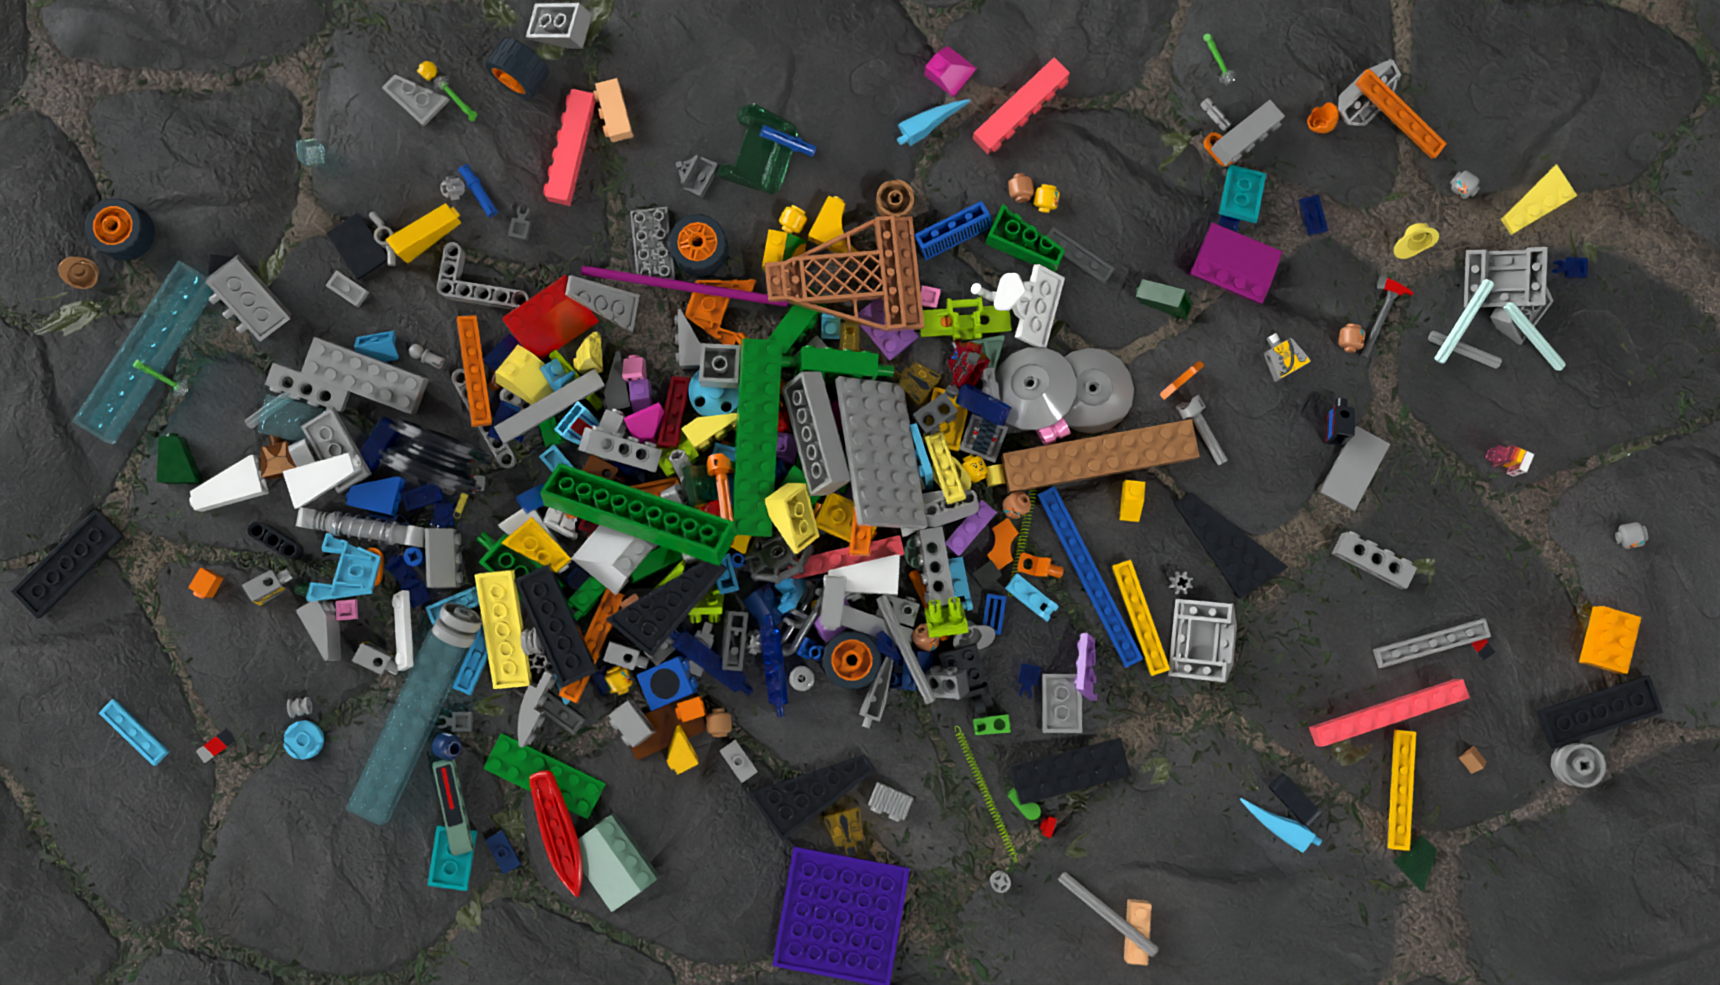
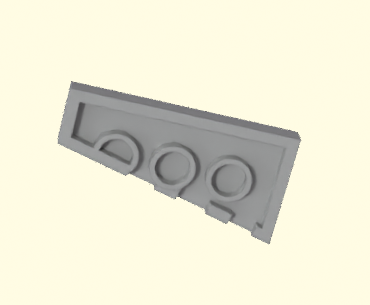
[565,276,640,332]

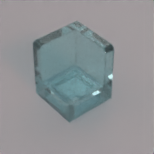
[296,139,324,166]

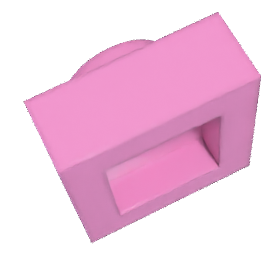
[921,285,941,309]
[335,599,358,621]

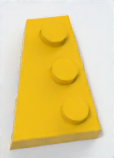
[502,517,571,573]

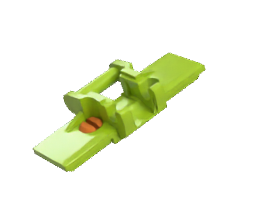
[920,297,1011,341]

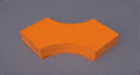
[1160,361,1205,400]
[987,518,1019,570]

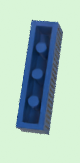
[914,201,992,261]

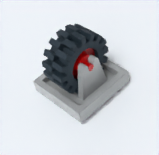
[959,414,1008,463]

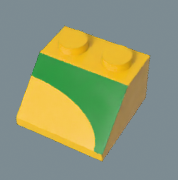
[762,229,807,272]

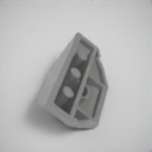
[1338,59,1401,126]

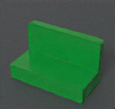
[539,414,565,448]

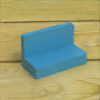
[354,330,399,362]

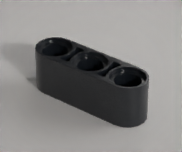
[247,522,304,559]
[1268,773,1322,828]

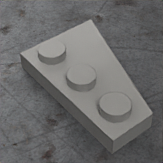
[382,75,450,127]

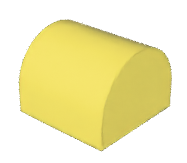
[985,464,1006,487]

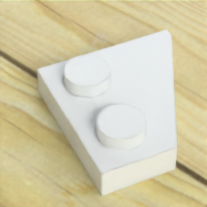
[542,508,578,540]

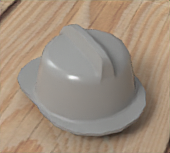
[953,620,995,649]

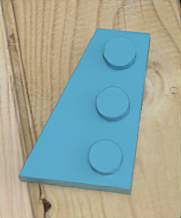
[909,423,934,491]

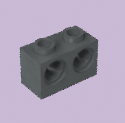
[912,392,958,435]
[924,666,969,699]

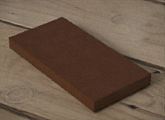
[630,693,707,760]

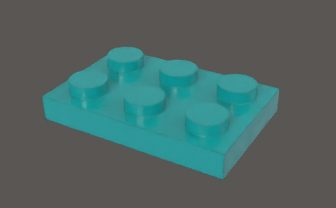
[1219,165,1266,223]
[427,825,477,891]

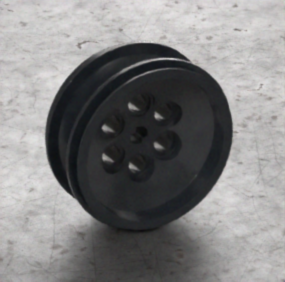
[379,418,492,496]

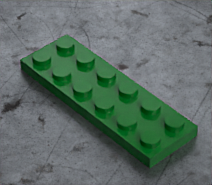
[483,733,606,819]

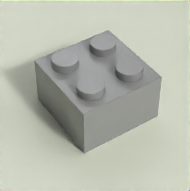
[699,343,741,389]
[609,700,657,747]

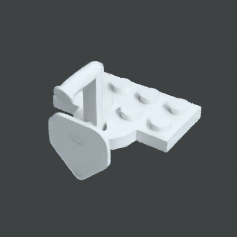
[971,264,1065,348]

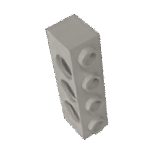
[265,363,351,412]
[578,426,662,473]
[914,526,955,606]
[1332,531,1417,589]

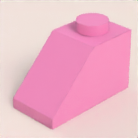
[622,355,647,385]

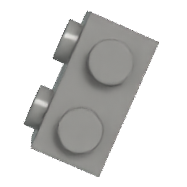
[876,595,920,627]

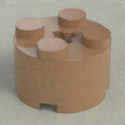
[876,180,914,218]

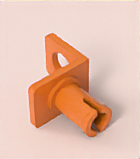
[1017,553,1063,578]

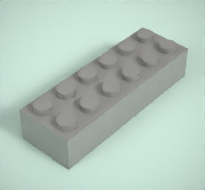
[301,337,429,414]
[782,372,851,496]

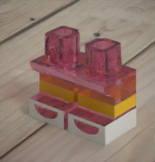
[1485,445,1534,477]

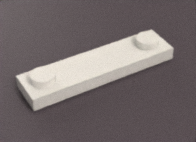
[392,590,414,671]

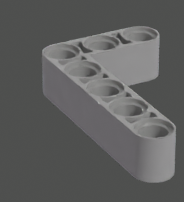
[437,242,530,310]

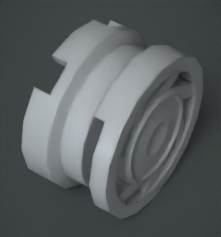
[521,627,545,655]

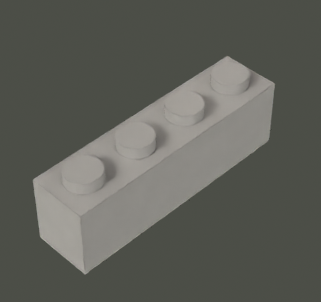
[1211,100,1285,166]

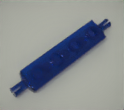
[760,614,789,717]
[669,631,754,696]

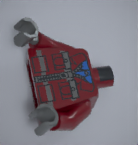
[945,340,990,399]

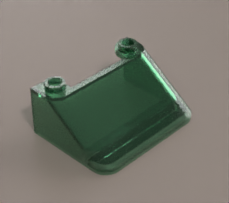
[717,103,798,194]

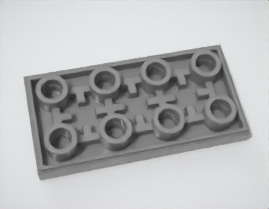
[630,207,676,286]

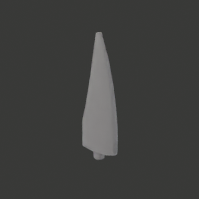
[859,644,897,728]

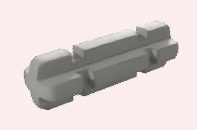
[1201,98,1231,131]

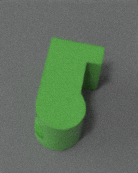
[973,714,1011,735]
[1006,787,1041,820]

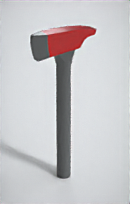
[1360,276,1414,359]

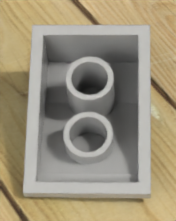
[526,3,592,49]
[296,599,341,661]

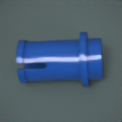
[731,553,744,568]
[809,646,825,661]

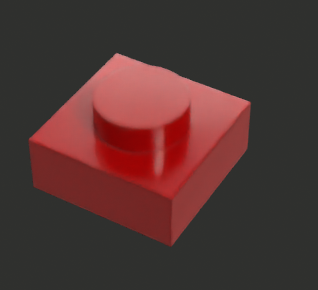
[1040,815,1057,838]

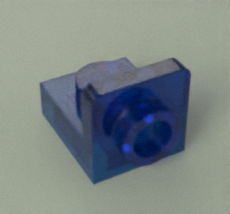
[430,503,456,529]
[384,555,418,586]
[400,577,432,608]

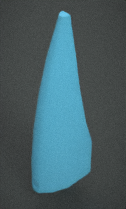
[897,99,970,146]
[1240,797,1322,853]

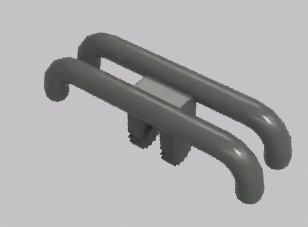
[770,581,824,656]

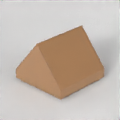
[1458,746,1487,773]

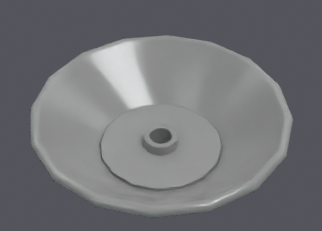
[995,347,1077,430]
[1063,348,1134,434]

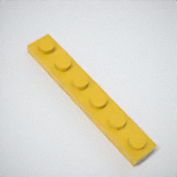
[1112,560,1170,676]
[1387,730,1416,851]

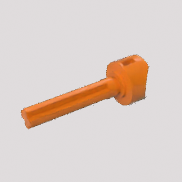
[707,453,734,521]

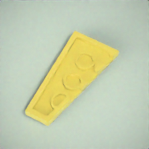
[1501,164,1577,235]

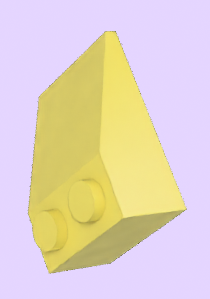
[495,345,554,405]
[765,483,819,554]

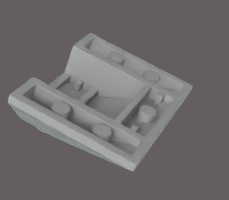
[1464,247,1548,308]
[571,525,659,595]
[1168,599,1237,682]

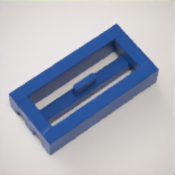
[982,594,1006,635]

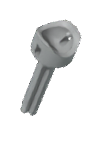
[1176,394,1227,465]

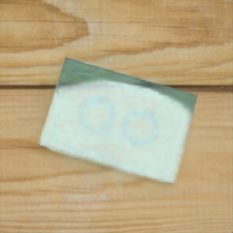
[257,394,325,442]

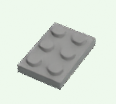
[1042,674,1082,733]

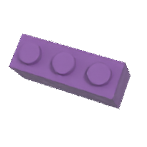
[945,500,997,558]

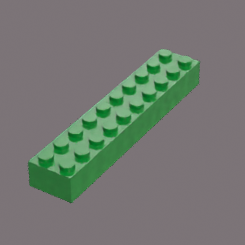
[732,338,783,537]
[540,463,736,566]

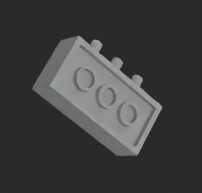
[205,255,291,342]

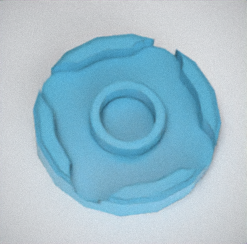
[284,720,324,760]

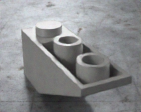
[675,309,701,369]

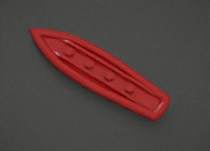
[529,770,583,897]

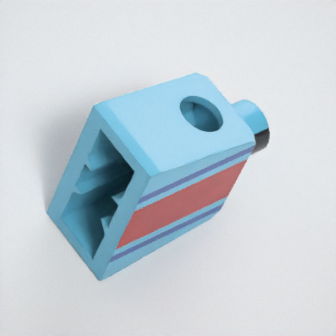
[555,401,600,445]

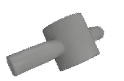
[369,211,396,266]

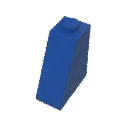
[346,477,406,516]

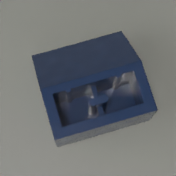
[743,582,800,633]
[889,650,934,691]

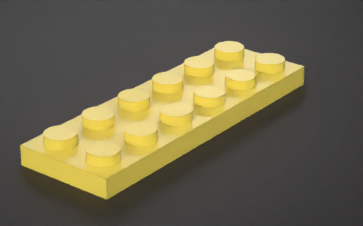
[475,570,532,689]

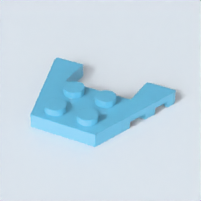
[306,533,381,602]

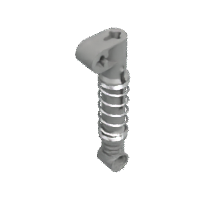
[295,507,427,548]

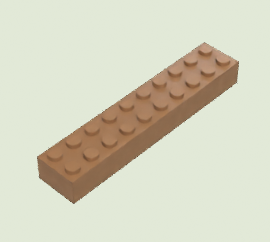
[1001,419,1200,494]

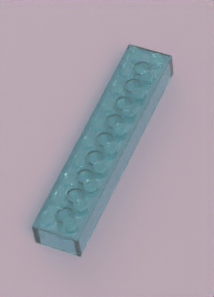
[72,260,214,444]
[345,629,470,826]

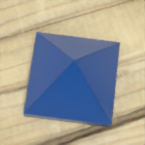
[797,637,817,660]

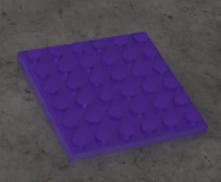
[772,846,910,985]

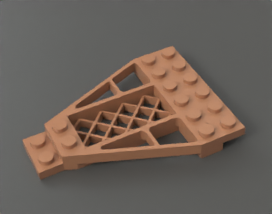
[765,215,924,332]

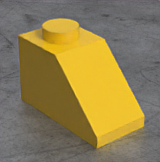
[1119,480,1145,522]
[667,725,698,775]

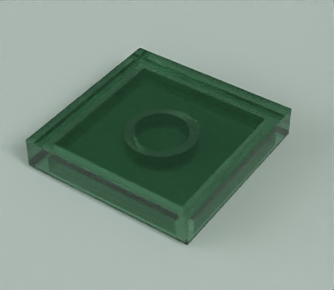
[682,465,719,506]

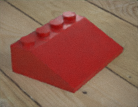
[502,274,599,361]

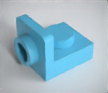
[821,314,841,340]

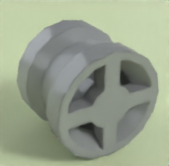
[990,871,1011,893]

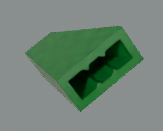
[628,547,684,587]

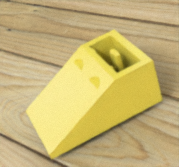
[681,413,737,452]

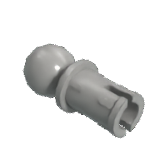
[409,344,445,369]

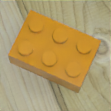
[1579,606,1642,674]

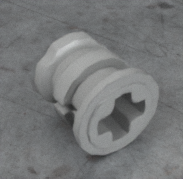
[287,697,312,718]

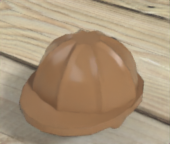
[58,256,99,289]

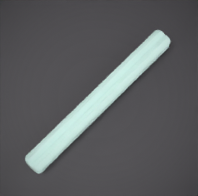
[1435,279,1494,364]
[1504,302,1566,370]

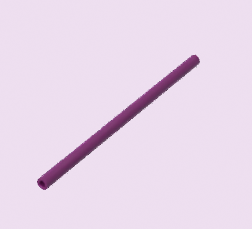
[581,266,788,307]

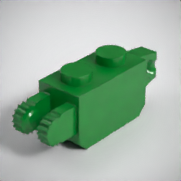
[568,575,607,621]

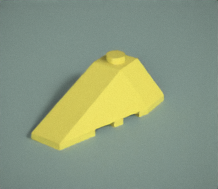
[574,332,603,374]

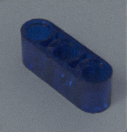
[955,384,1012,426]
[359,417,400,473]

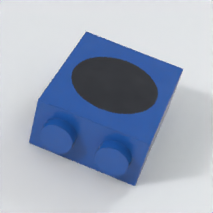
[636,656,698,711]

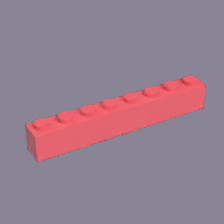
[1309,679,1470,747]

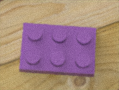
[858,299,919,362]

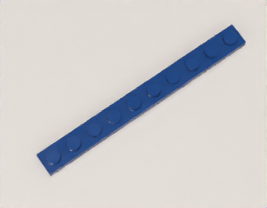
[1037,486,1143,668]

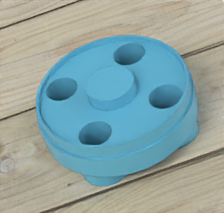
[689,370,738,417]

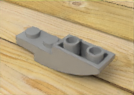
[518,669,556,748]

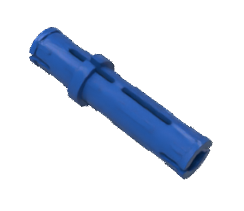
[760,125,816,157]
[458,164,498,218]

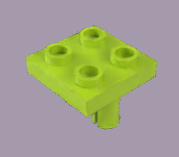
[688,585,724,623]
[924,597,968,638]

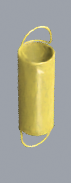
[453,493,469,518]

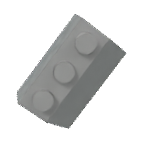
[1490,287,1554,345]
[425,528,463,589]

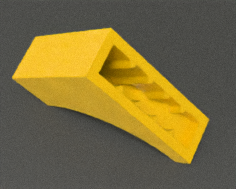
[808,196,862,262]

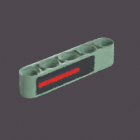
[433,759,474,856]

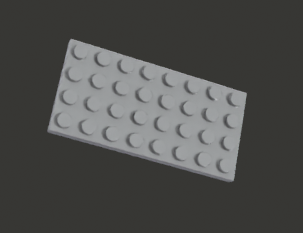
[835,376,928,529]

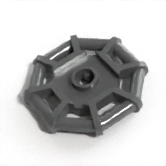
[744,528,814,585]

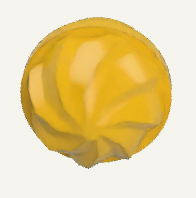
[417,61,437,81]

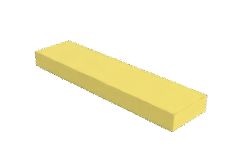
[924,431,966,505]

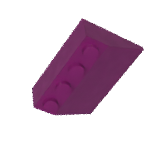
[1189,223,1282,304]

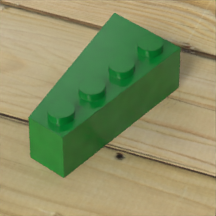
[985,204,1065,272]
[767,287,827,369]

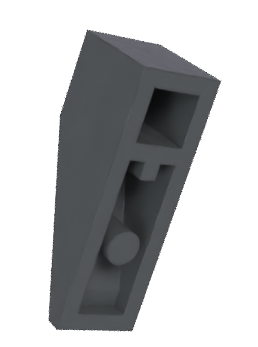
[602,351,632,412]
[722,609,748,671]

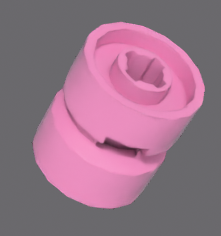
[1036,417,1070,446]

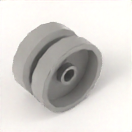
[432,602,483,648]
[1551,743,1606,788]

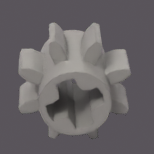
[441,176,465,200]
[1169,571,1193,594]
[745,629,767,655]
[529,651,552,673]

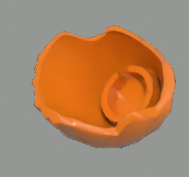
[1307,102,1339,134]

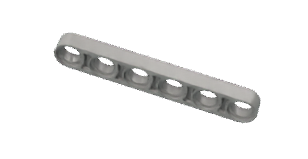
[452,369,516,468]

